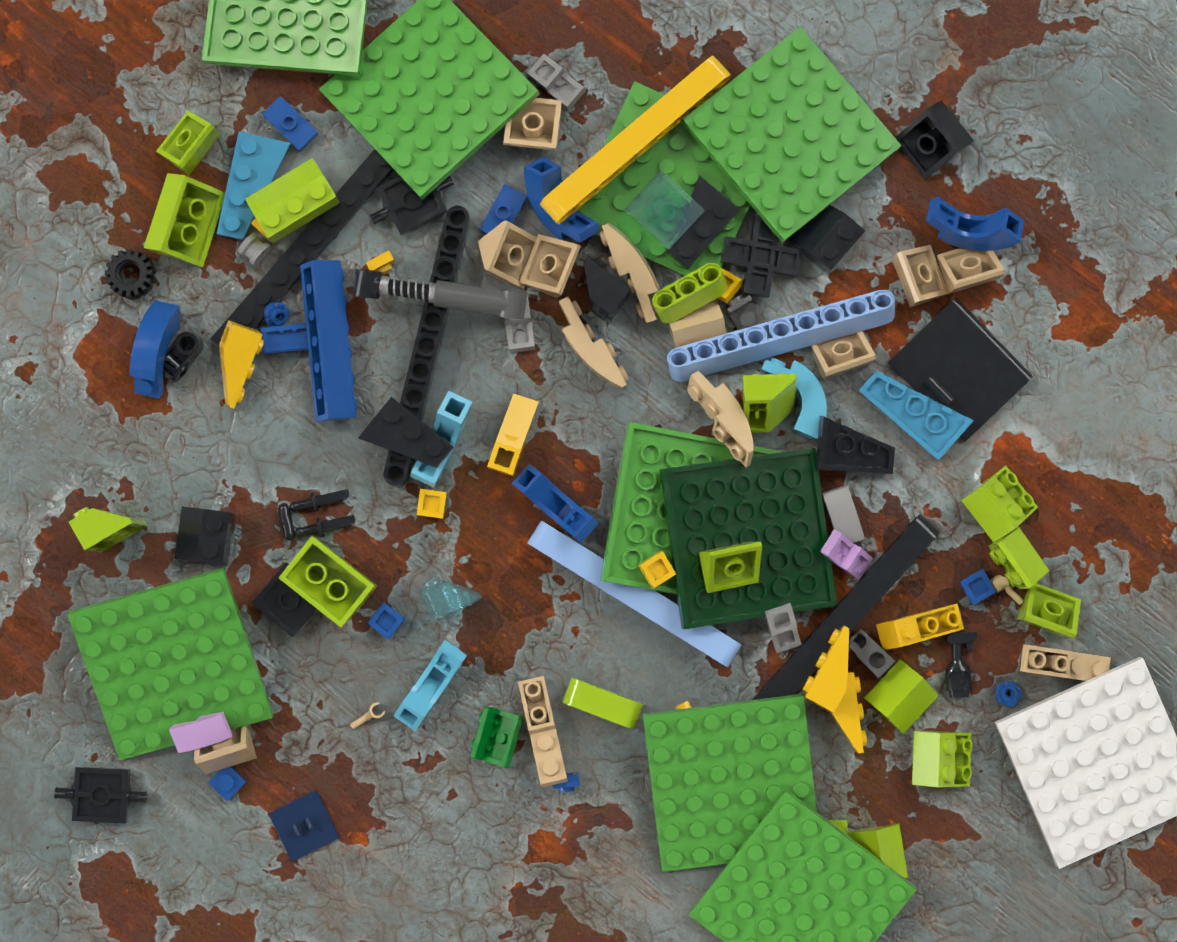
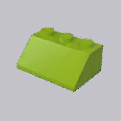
[245,158,340,244]
[144,173,225,268]
[69,507,148,552]
[279,536,377,628]

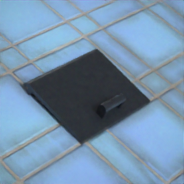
[888,297,1033,442]

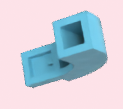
[760,358,827,441]
[410,391,473,488]
[394,640,467,731]

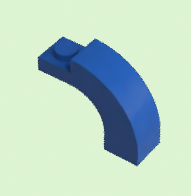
[524,157,599,242]
[926,197,1024,251]
[130,300,180,399]
[512,464,599,543]

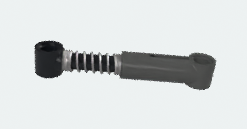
[353,269,527,319]

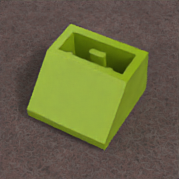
[741,373,797,433]
[961,465,1038,542]
[988,527,1049,589]
[912,731,973,788]

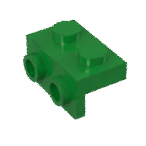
[470,706,524,768]

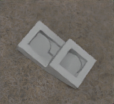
[527,54,586,110]
[504,294,535,353]
[822,485,865,543]
[765,603,802,653]

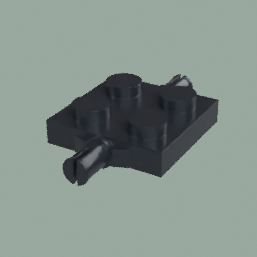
[370,176,454,236]
[54,767,147,824]

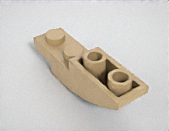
[600,222,660,323]
[559,297,629,390]
[687,370,754,468]
[1020,644,1111,681]
[518,676,568,788]

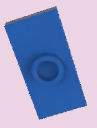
[262,96,318,152]
[479,184,528,234]
[261,323,308,355]

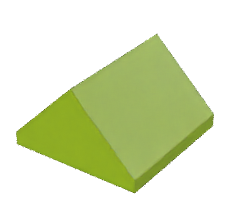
[156,110,221,176]
[699,542,762,593]
[1017,583,1081,639]
[864,659,939,734]
[847,823,908,878]

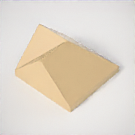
[478,220,537,289]

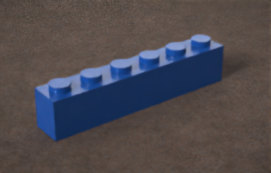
[300,260,357,422]

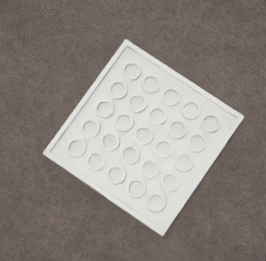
[994,657,1177,869]

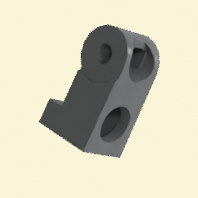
[849,628,895,680]

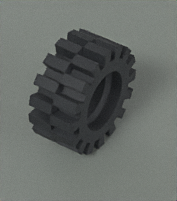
[105,249,156,299]

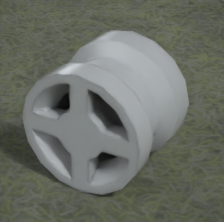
[238,232,271,266]

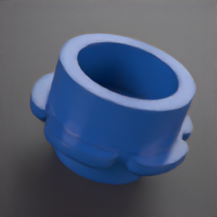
[264,302,289,327]
[996,681,1022,707]

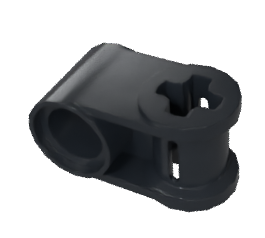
[163,332,204,383]

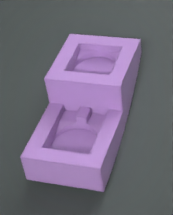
[820,529,873,580]
[169,712,233,753]

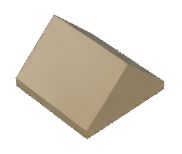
[503,98,562,151]
[519,234,581,298]
[892,245,949,308]
[937,248,1005,294]
[668,299,727,348]
[810,331,876,380]
[194,725,256,774]

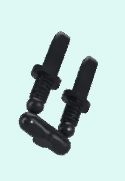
[278,489,355,541]

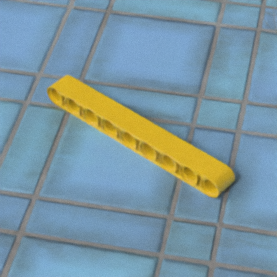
[540,56,731,224]

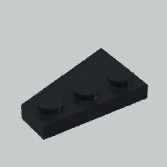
[667,175,739,270]
[358,397,454,468]
[815,416,895,474]

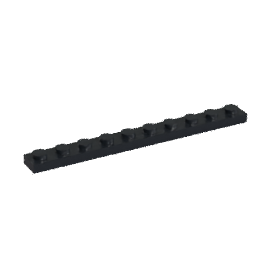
[210,149,394,346]

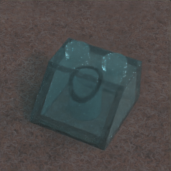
[624,171,705,250]
[419,577,484,620]

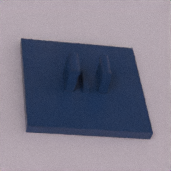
[269,790,340,862]

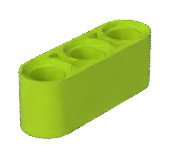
[652,263,727,323]
[562,677,643,730]

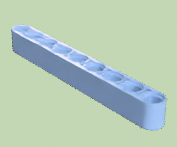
[667,290,895,382]
[527,521,742,667]

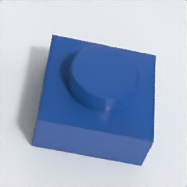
[959,569,996,605]
[368,602,405,640]
[208,766,247,801]
[553,772,580,792]

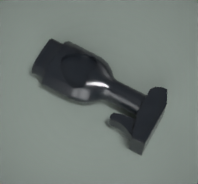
[945,632,977,698]

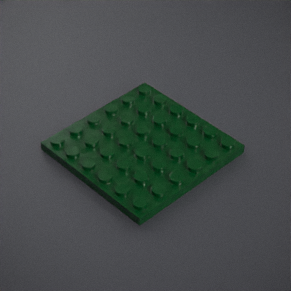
[660,448,837,629]

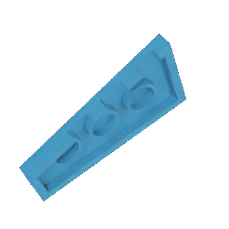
[217,132,291,241]
[858,371,974,460]

